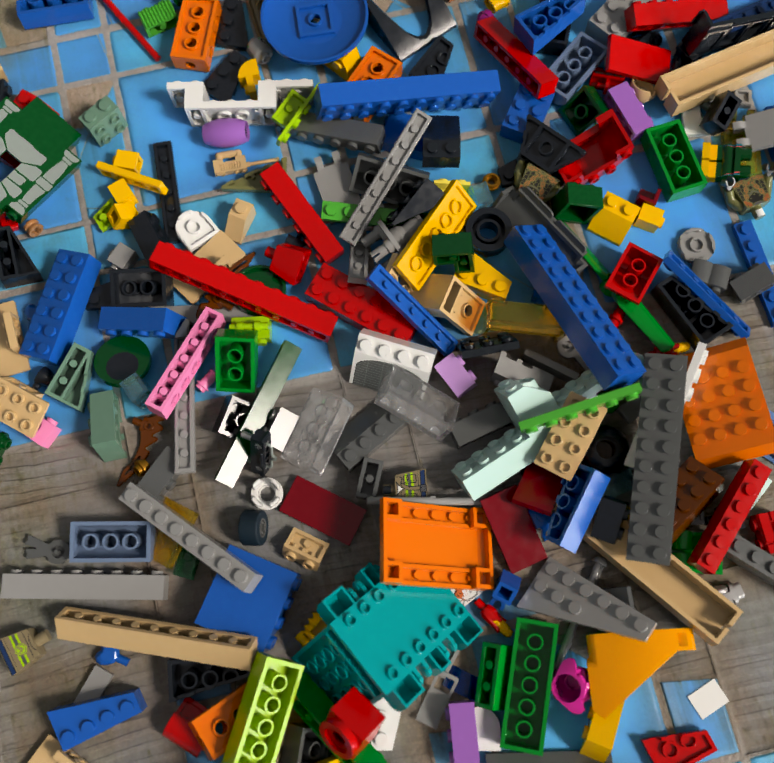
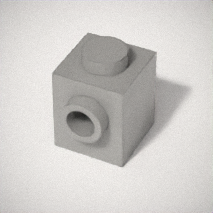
[107,242,140,270]

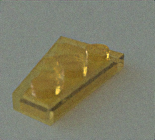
[153,497,199,569]

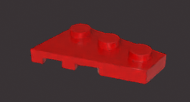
[640,729,718,763]

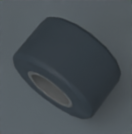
[238,510,269,546]

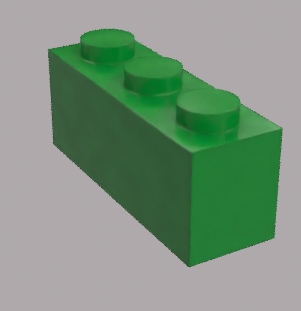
[474,642,513,711]

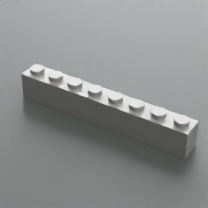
[118,482,263,594]
[0,569,169,600]

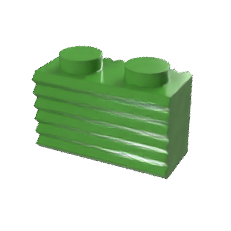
[137,0,178,38]

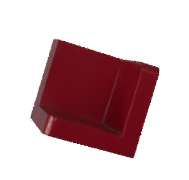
[634,188,662,207]

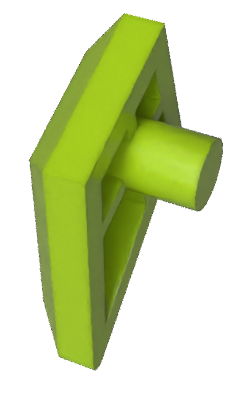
[93,197,115,233]

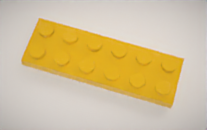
[392,180,477,291]

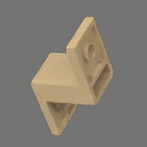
[385,253,486,336]

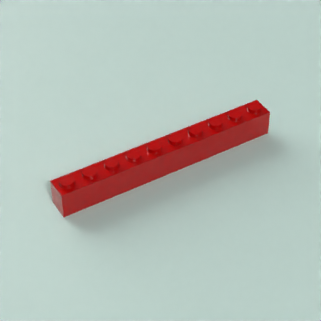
[149,241,338,343]

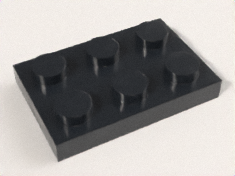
[456,332,520,359]

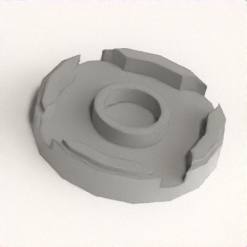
[677,228,715,263]

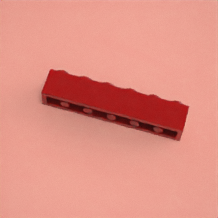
[624,0,729,32]
[473,16,559,99]
[260,162,344,265]
[687,459,772,575]

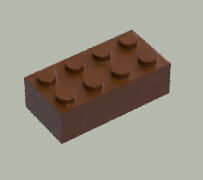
[672,456,725,544]

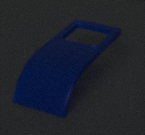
[441,665,478,702]

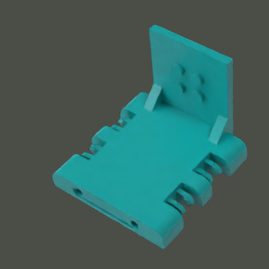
[292,562,484,712]

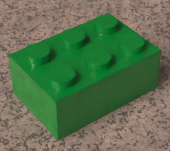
[215,328,258,393]

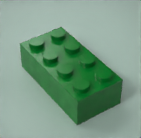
[640,119,708,203]

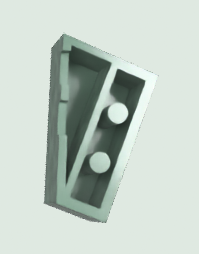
[45,342,95,413]
[87,389,128,462]

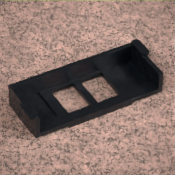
[682,10,774,56]

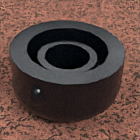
[462,207,512,257]
[581,425,630,476]

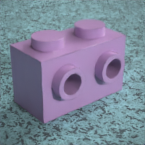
[434,353,477,399]

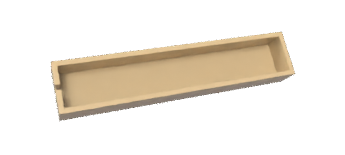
[654,29,774,117]
[552,493,743,646]

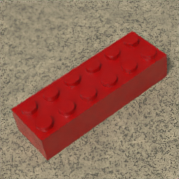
[304,263,417,341]

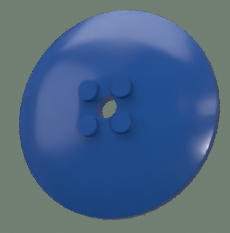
[260,0,369,65]

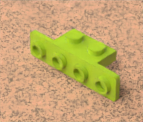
[271,83,321,146]

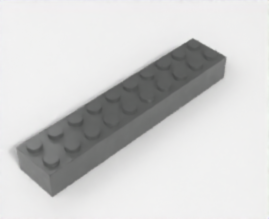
[626,353,688,566]

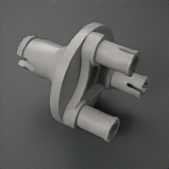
[360,215,423,269]

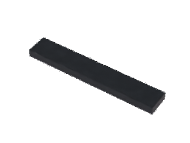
[153,141,182,244]

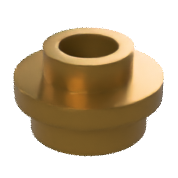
[482,173,501,191]
[133,459,150,477]

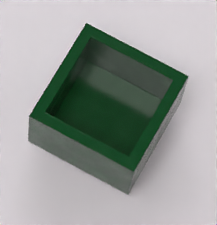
[551,182,603,225]

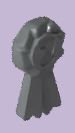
[24,535,70,564]

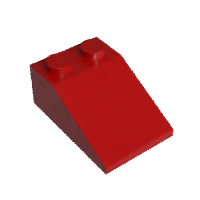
[604,242,663,305]

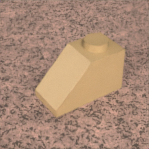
[225,198,257,245]

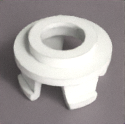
[251,477,283,510]

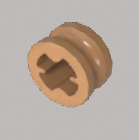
[24,219,44,237]

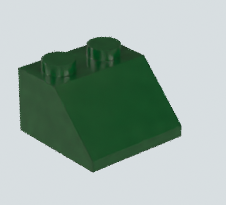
[558,85,610,136]

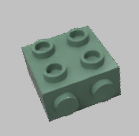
[78,95,128,147]

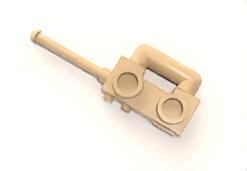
[213,149,280,177]

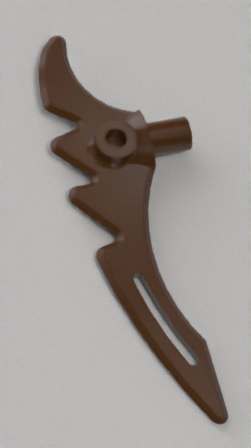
[196,252,256,320]
[117,415,166,487]

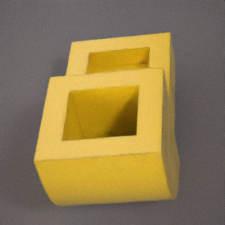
[238,58,261,100]

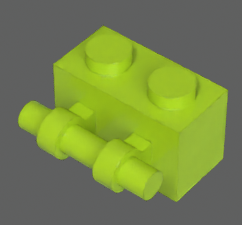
[229,316,272,346]

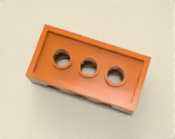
[170,0,222,72]
[347,46,403,122]
[188,682,247,761]

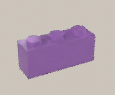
[604,81,654,142]
[445,699,480,763]

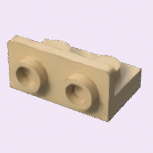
[282,527,329,572]

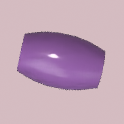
[202,118,250,148]

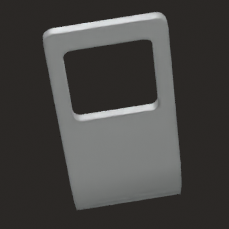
[415,671,459,730]

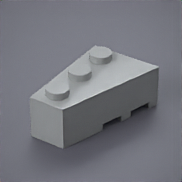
[490,351,554,391]

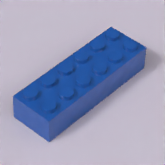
[19,249,102,367]

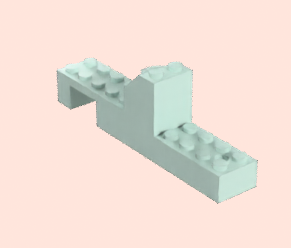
[451,352,644,501]

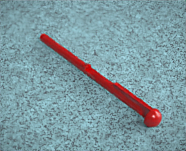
[102,0,161,62]

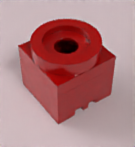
[319,687,386,760]

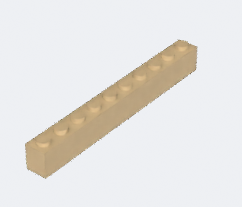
[54,606,258,671]

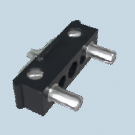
[241,428,277,477]

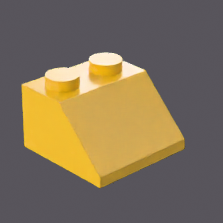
[586,191,641,246]

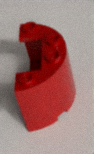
[558,108,634,185]

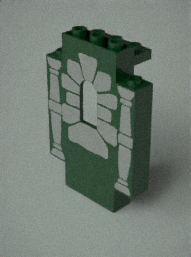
[0,96,82,224]

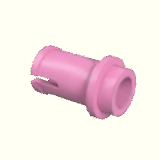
[195,369,216,393]

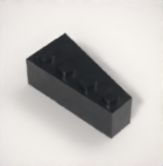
[650,275,734,351]
[167,658,251,704]

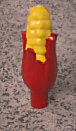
[646,342,690,355]
[474,598,513,637]

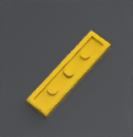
[96,161,168,195]

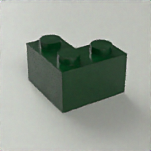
[432,232,475,274]

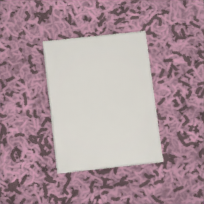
[688,679,729,720]

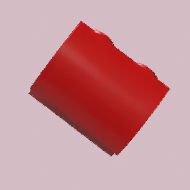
[162,697,219,758]

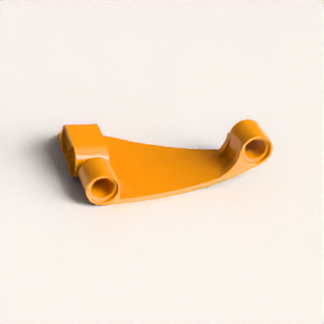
[586,628,696,719]

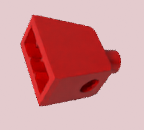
[264,243,312,286]

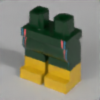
[701,142,752,182]

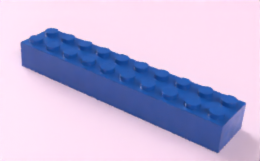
[313,70,501,122]
[504,224,647,391]

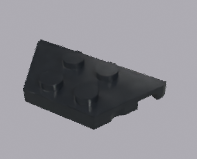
[520,114,587,175]

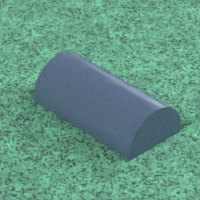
[549,31,607,106]
[69,521,157,563]

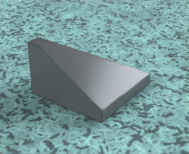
[175,319,194,341]

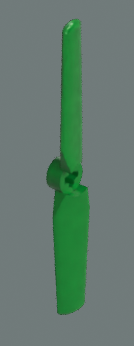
[562,221,675,352]

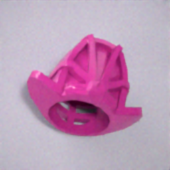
[551,658,591,714]

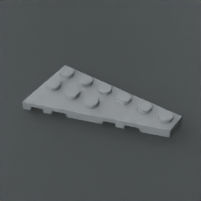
[516,556,657,642]

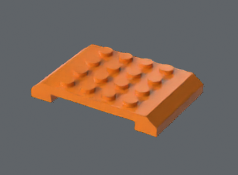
[683,337,774,469]
[380,497,494,591]

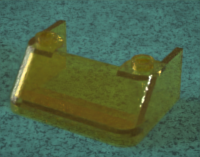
[482,297,566,342]

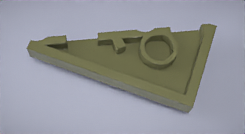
[221,157,287,193]

